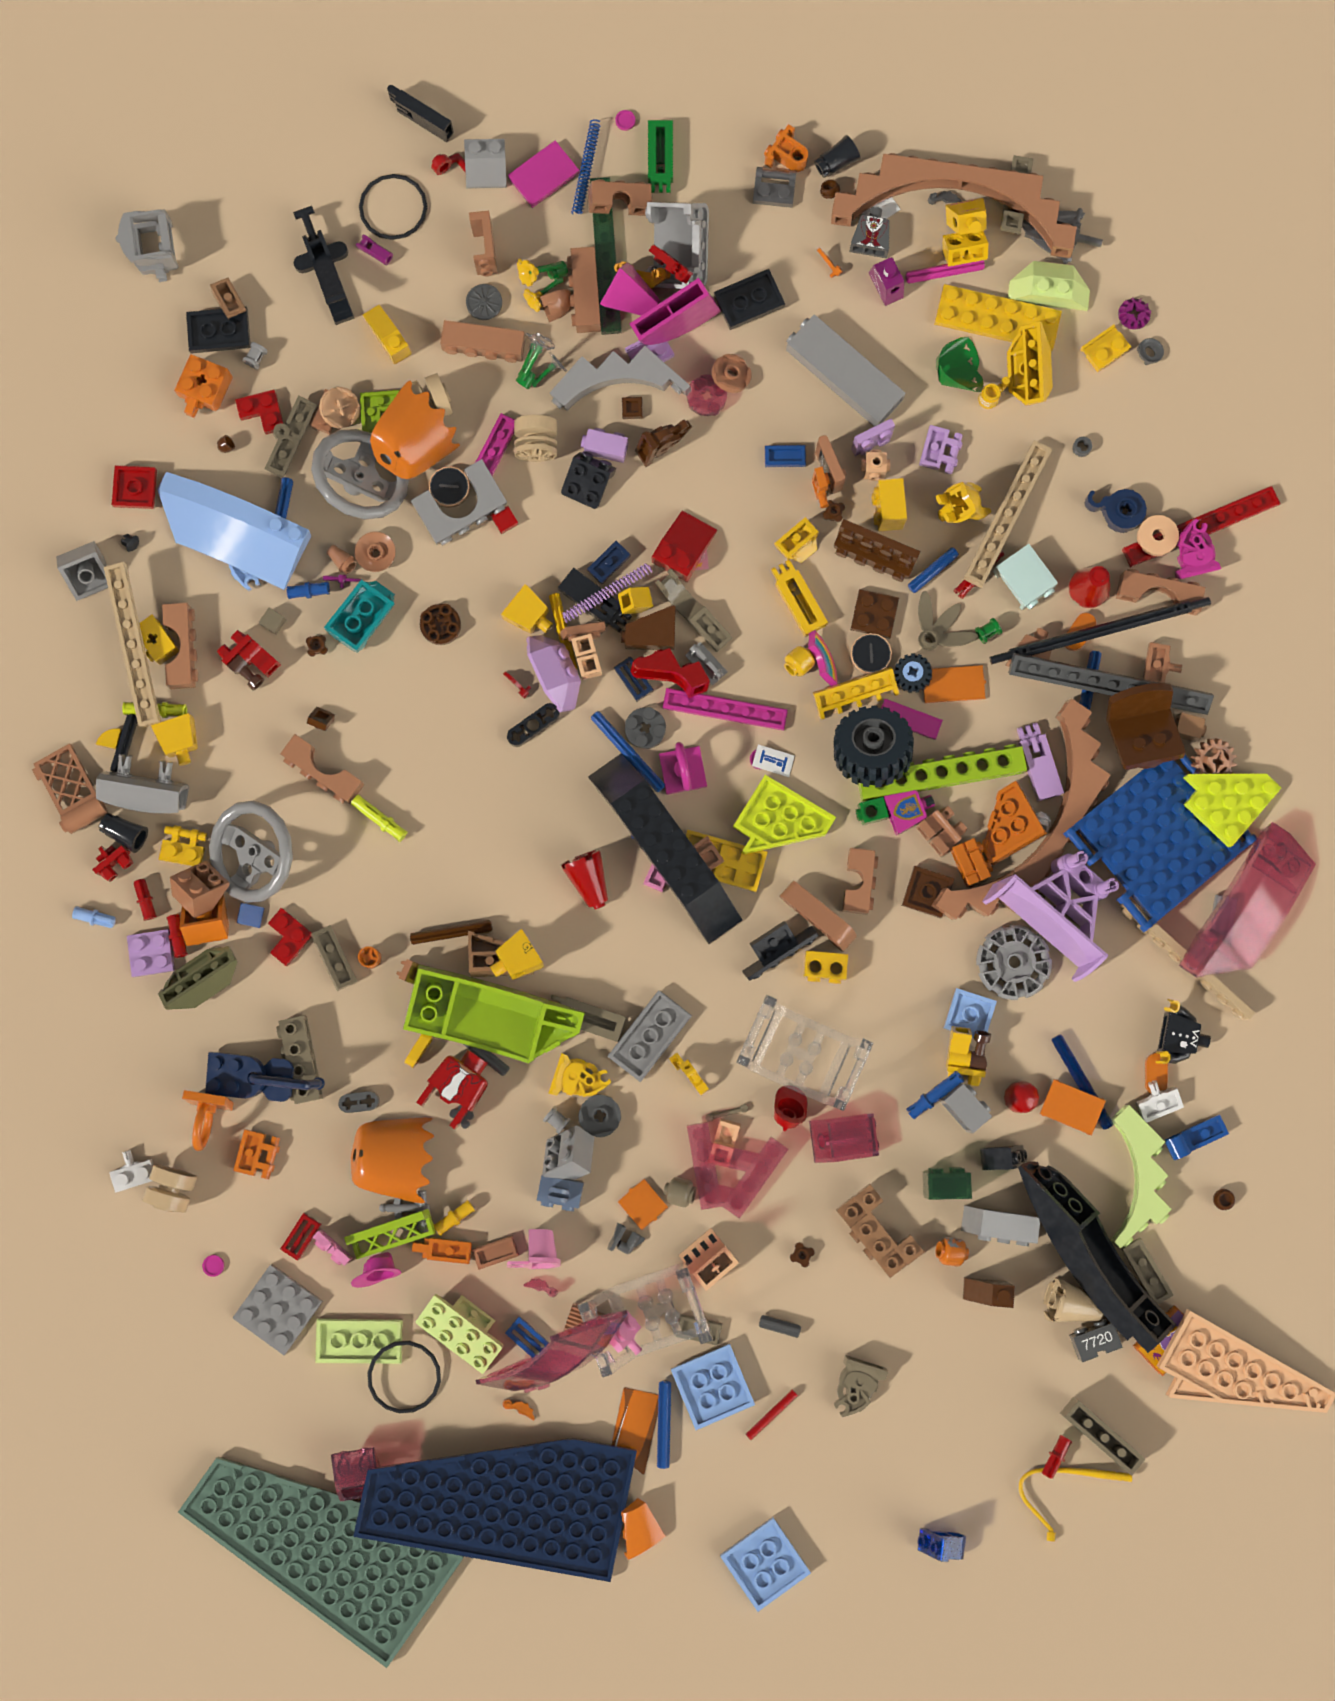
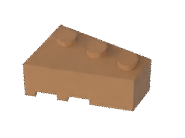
[468,931,534,977]

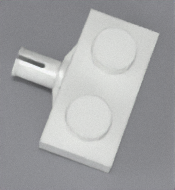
[1136,1080,1184,1123]
[109,1150,154,1193]

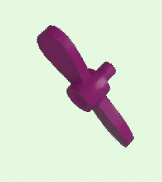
[323,575,361,588]

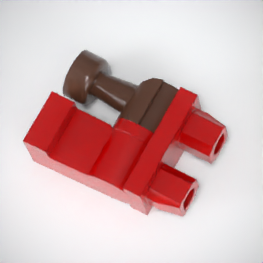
[217,630,281,691]

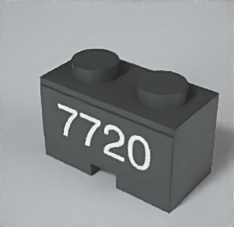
[1069,1319,1123,1362]

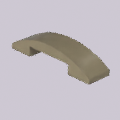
[1000,155,1033,234]

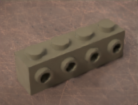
[276,1016,323,1104]

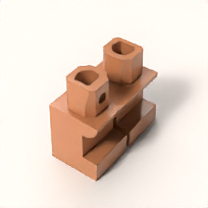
[916,806,967,857]

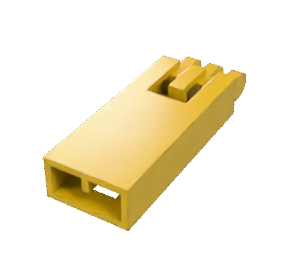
[771,560,828,637]

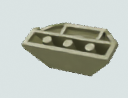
[158,946,237,1010]

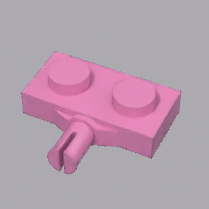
[313,1229,353,1266]
[604,1311,642,1355]

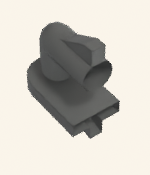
[607,1223,645,1254]

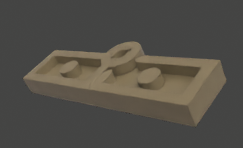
[265,395,317,478]

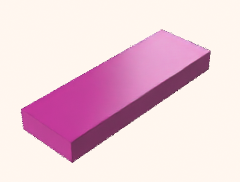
[475,413,515,476]
[881,699,943,740]

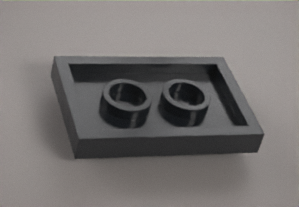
[714,269,785,330]
[186,306,251,354]

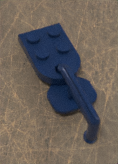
[205,1052,325,1102]

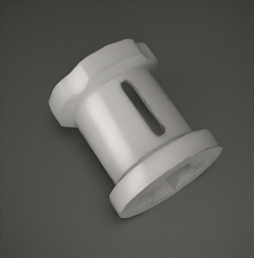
[242,342,268,369]
[543,1106,571,1134]

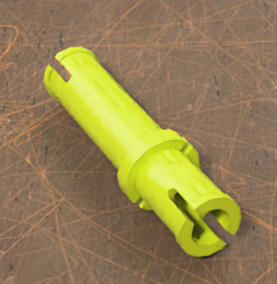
[122,702,187,718]
[351,794,408,842]

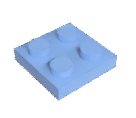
[943,988,997,1038]

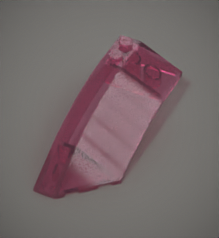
[1179,822,1316,978]
[475,1310,628,1393]

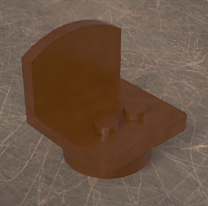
[1106,683,1186,770]

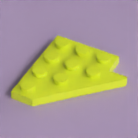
[1183,774,1281,848]
[733,775,836,854]

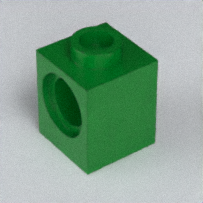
[855,797,889,825]

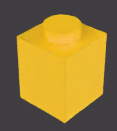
[618,587,653,614]

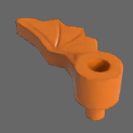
[817,247,843,278]
[503,1399,535,1421]

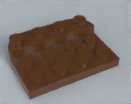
[834,519,921,582]

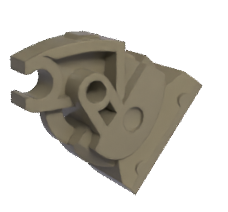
[834,1355,888,1417]

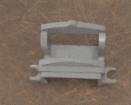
[115,209,179,282]

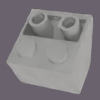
[542,1125,594,1180]

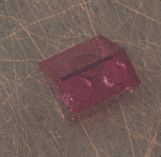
[809,1113,879,1163]

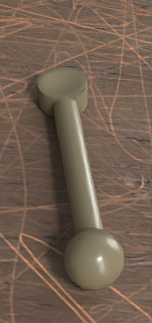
[705,1104,748,1122]

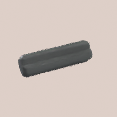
[759,1315,801,1338]

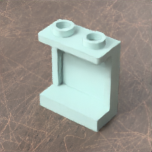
[993,544,1058,610]

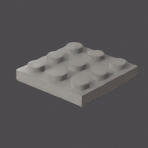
[233,1264,323,1355]

